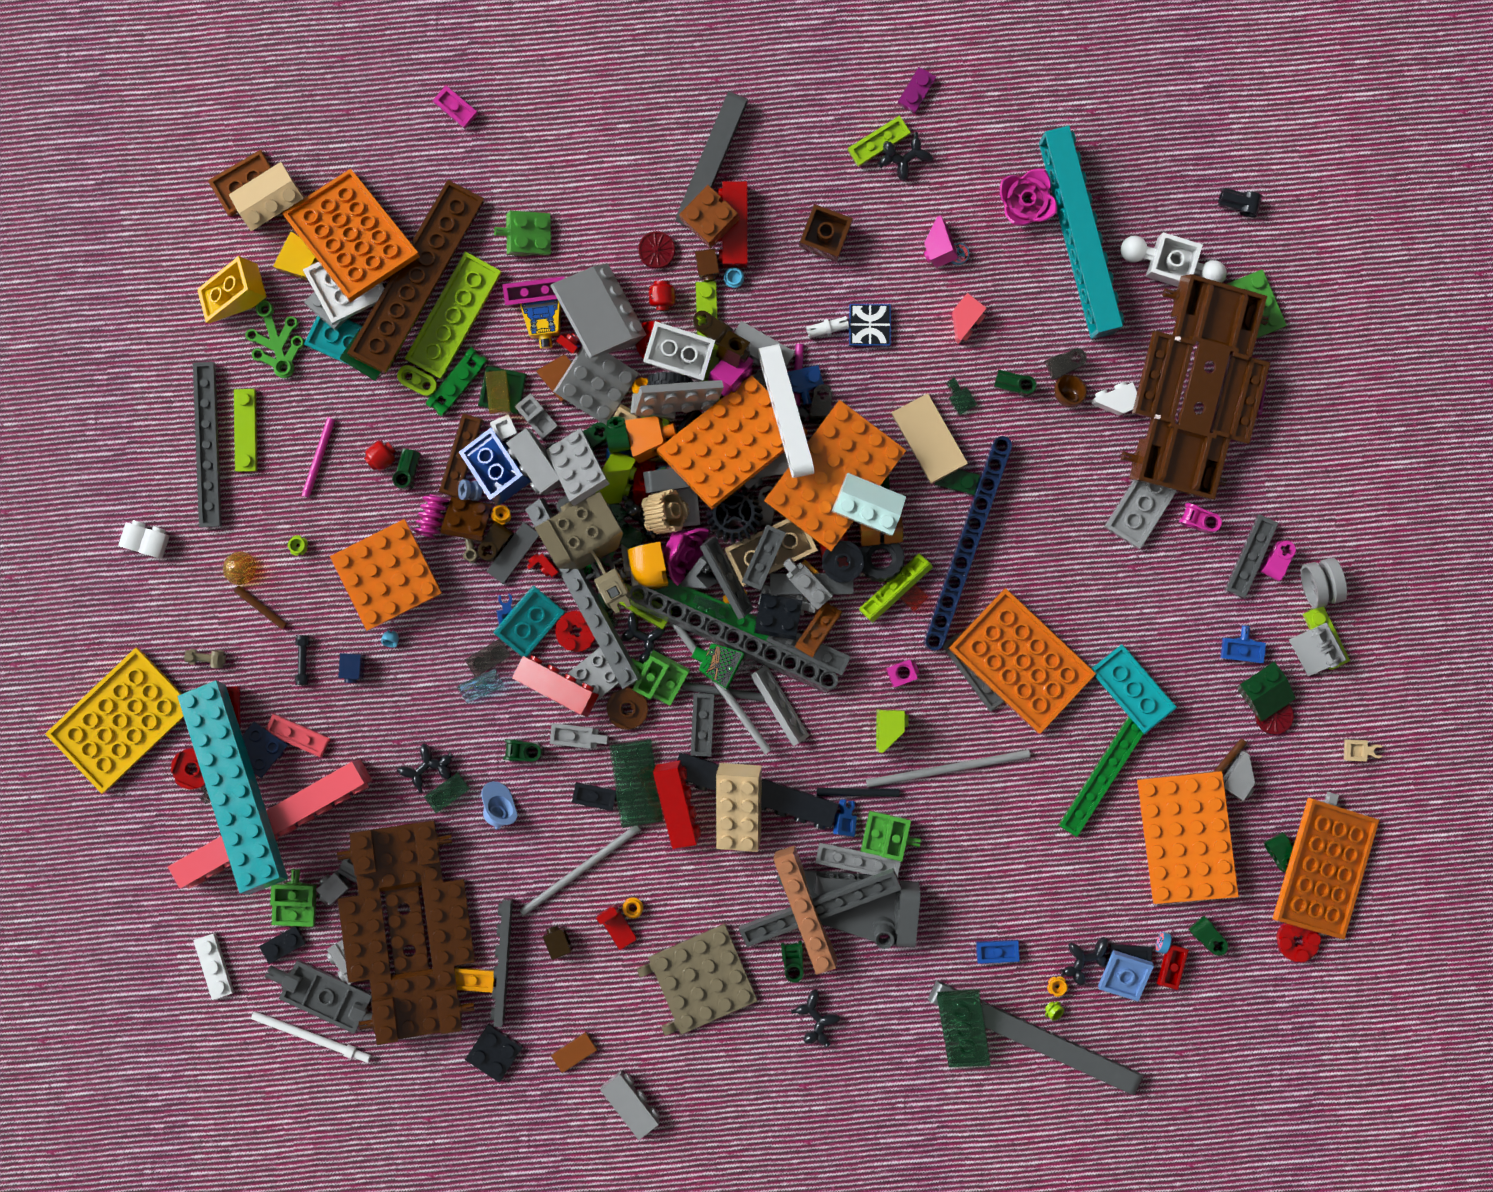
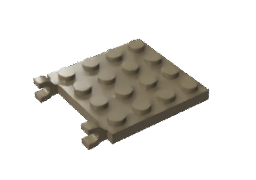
[637,923,757,1036]

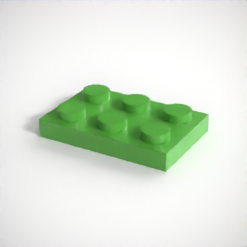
[1228,269,1287,339]

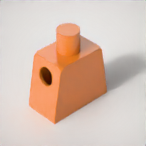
[625,416,677,463]

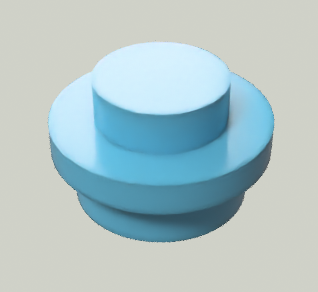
[724,267,744,288]

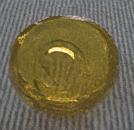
[223,551,256,585]

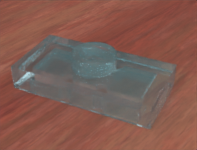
[458,669,504,703]

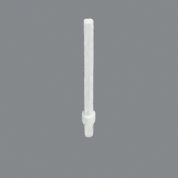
[251,1011,371,1063]

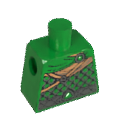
[691,644,744,691]

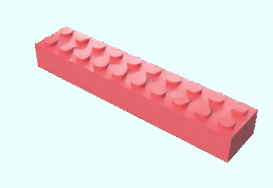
[168,759,373,889]

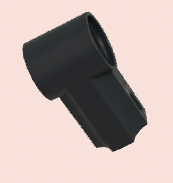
[1218,188,1262,218]

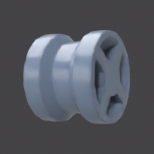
[458,480,482,501]

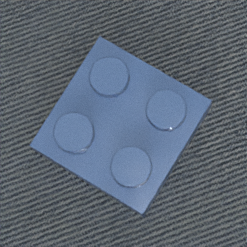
[1098,950,1154,1001]

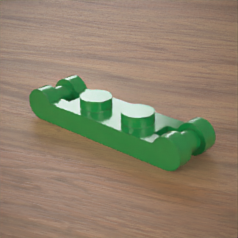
[425,347,488,417]

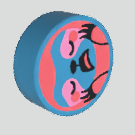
[951,243,969,265]
[1156,932,1172,954]

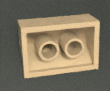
[229,162,305,231]

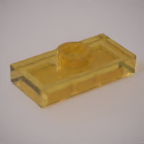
[485,370,511,414]

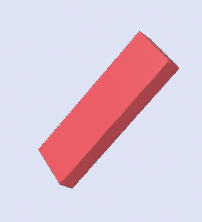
[266,714,331,757]

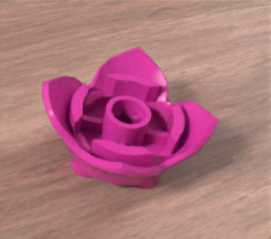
[1000,169,1057,226]
[662,528,709,586]

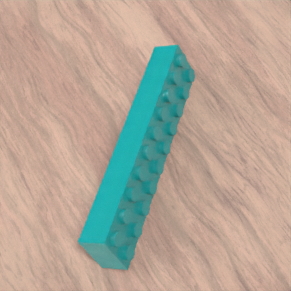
[1039,125,1124,340]
[177,680,288,895]

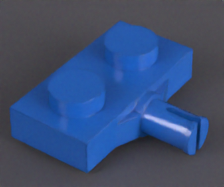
[787,365,824,405]
[1220,625,1266,663]

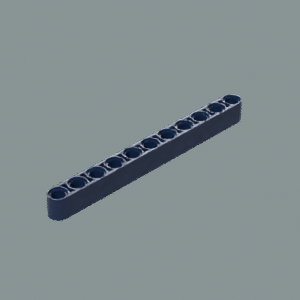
[923,436,1012,651]

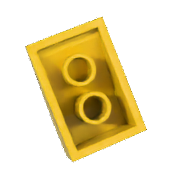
[197,256,266,324]

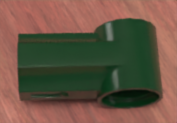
[994,370,1036,397]
[392,448,421,491]

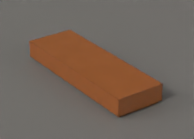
[795,602,842,658]

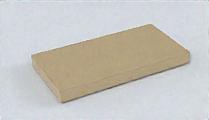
[892,393,968,484]

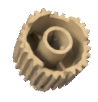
[641,489,689,534]

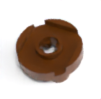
[606,688,648,730]

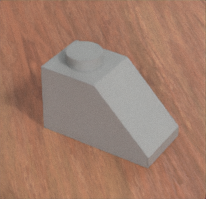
[1223,751,1255,801]

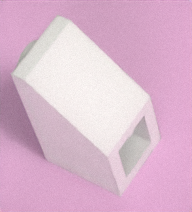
[1091,382,1137,416]

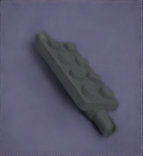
[265,959,373,1034]

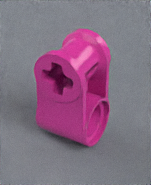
[1178,503,1222,533]
[1260,541,1296,582]

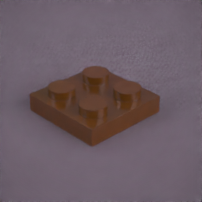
[441,497,492,541]

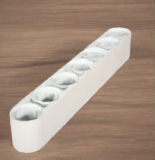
[758,344,814,478]

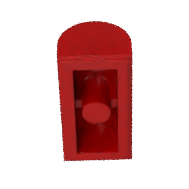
[1156,944,1189,990]

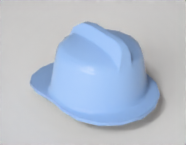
[481,781,517,829]

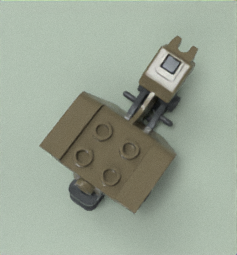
[534,491,631,613]

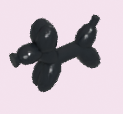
[877,132,934,181]
[622,495,662,542]
[620,613,665,664]
[397,744,455,793]
[1060,937,1109,986]
[791,989,841,1048]

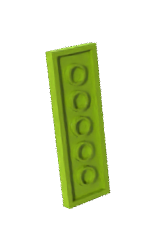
[405,251,502,380]

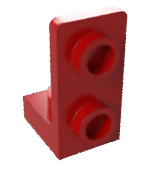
[633,458,656,506]
[596,904,637,950]

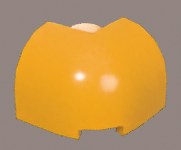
[627,542,668,589]

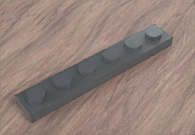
[491,898,513,1027]

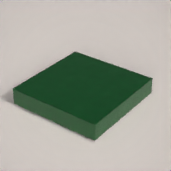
[478,366,527,415]

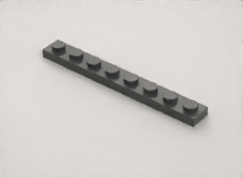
[193,362,222,528]
[739,868,902,947]

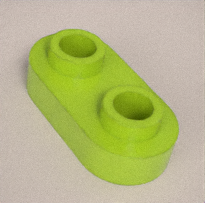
[397,365,437,396]

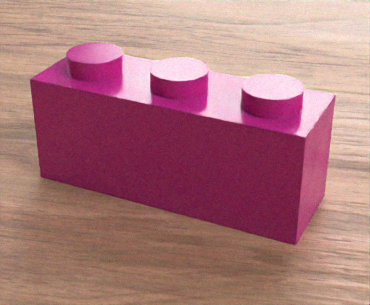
[502,276,565,305]

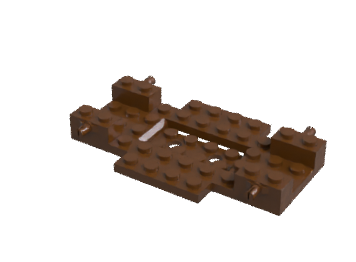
[1121,274,1270,500]
[337,820,475,1045]

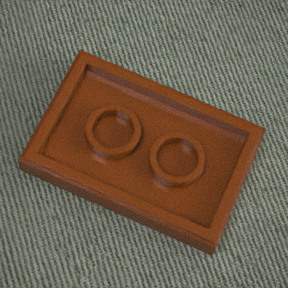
[208,150,272,217]

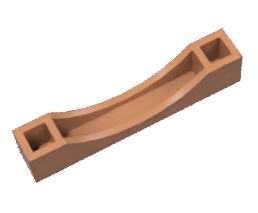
[773,845,837,974]

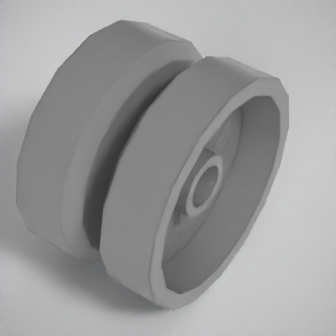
[1301,557,1347,608]

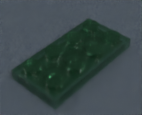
[609,739,663,828]
[937,989,991,1068]

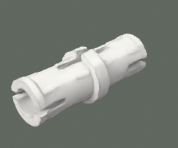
[806,316,849,339]

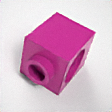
[886,659,919,688]

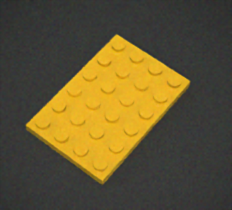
[45,647,184,794]

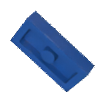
[976,940,1020,964]

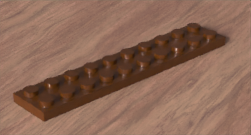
[347,179,484,374]

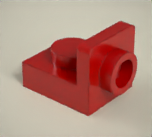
[527,553,560,578]

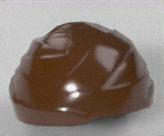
[1054,375,1087,407]

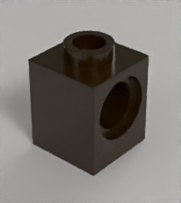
[716,330,750,368]
[543,925,573,960]

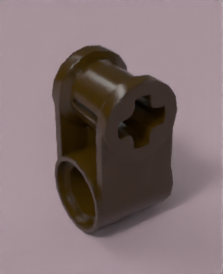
[693,311,733,346]
[478,522,514,562]

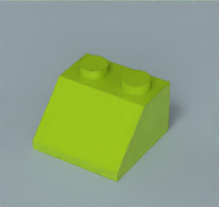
[596,452,637,504]
[876,709,908,753]

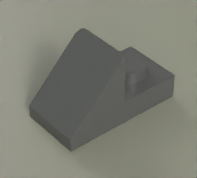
[681,555,718,588]

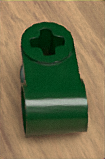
[607,416,631,453]
[583,422,607,451]
[503,739,544,762]
[1264,832,1293,872]
[1188,915,1228,956]
[781,941,804,983]

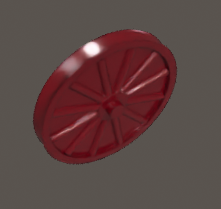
[638,231,675,269]
[1255,704,1294,734]

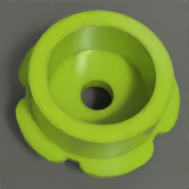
[288,535,308,556]
[1045,1001,1064,1021]

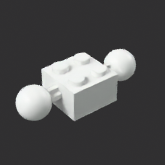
[1121,232,1227,287]

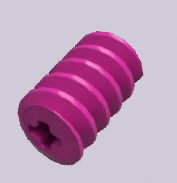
[413,494,450,540]

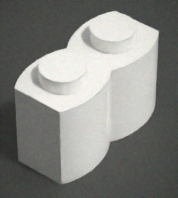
[118,520,170,559]

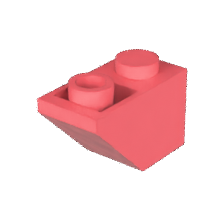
[952,293,987,344]

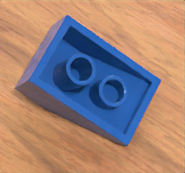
[459,428,531,505]

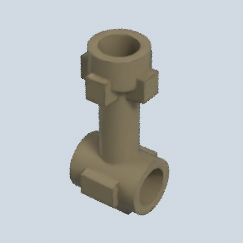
[463,538,480,564]
[184,648,226,668]

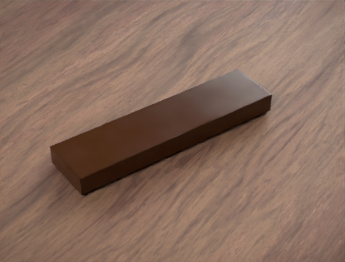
[439,413,483,498]

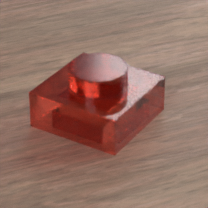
[900,584,928,612]

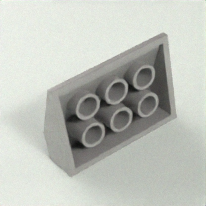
[551,263,647,358]

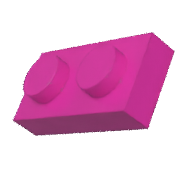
[432,85,478,129]

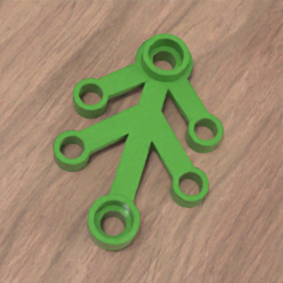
[245,300,305,378]

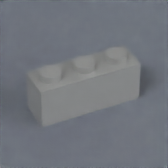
[734,321,795,369]
[506,428,561,495]
[600,1070,660,1140]

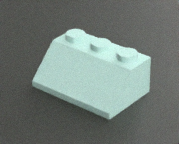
[831,473,906,536]

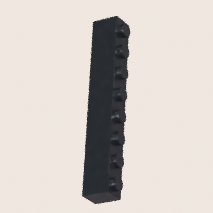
[677,752,839,830]

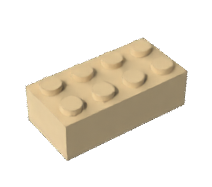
[724,519,818,587]
[716,763,762,852]

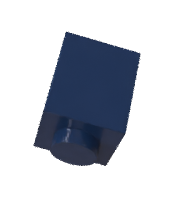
[338,653,365,683]

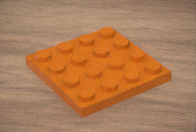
[330,519,443,631]

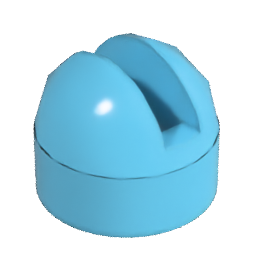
[381,630,399,648]

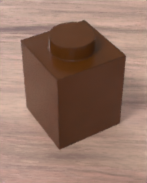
[695,248,719,282]

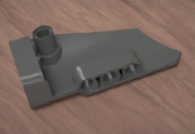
[776,870,920,949]

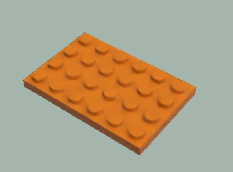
[282,169,420,303]
[657,375,807,509]
[764,400,906,551]
[948,588,1096,734]
[1137,771,1239,904]
[1272,798,1379,940]

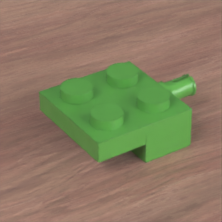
[494,210,551,256]
[632,650,690,706]
[860,810,921,861]
[270,869,317,927]

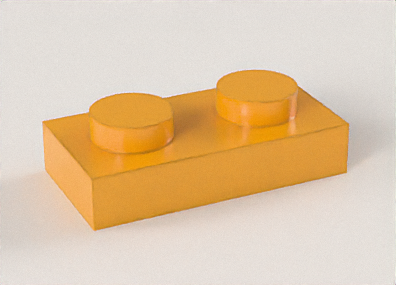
[454,967,495,993]

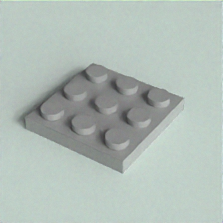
[553,346,639,425]

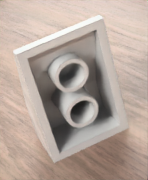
[643,321,715,382]

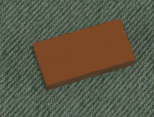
[551,1032,597,1073]

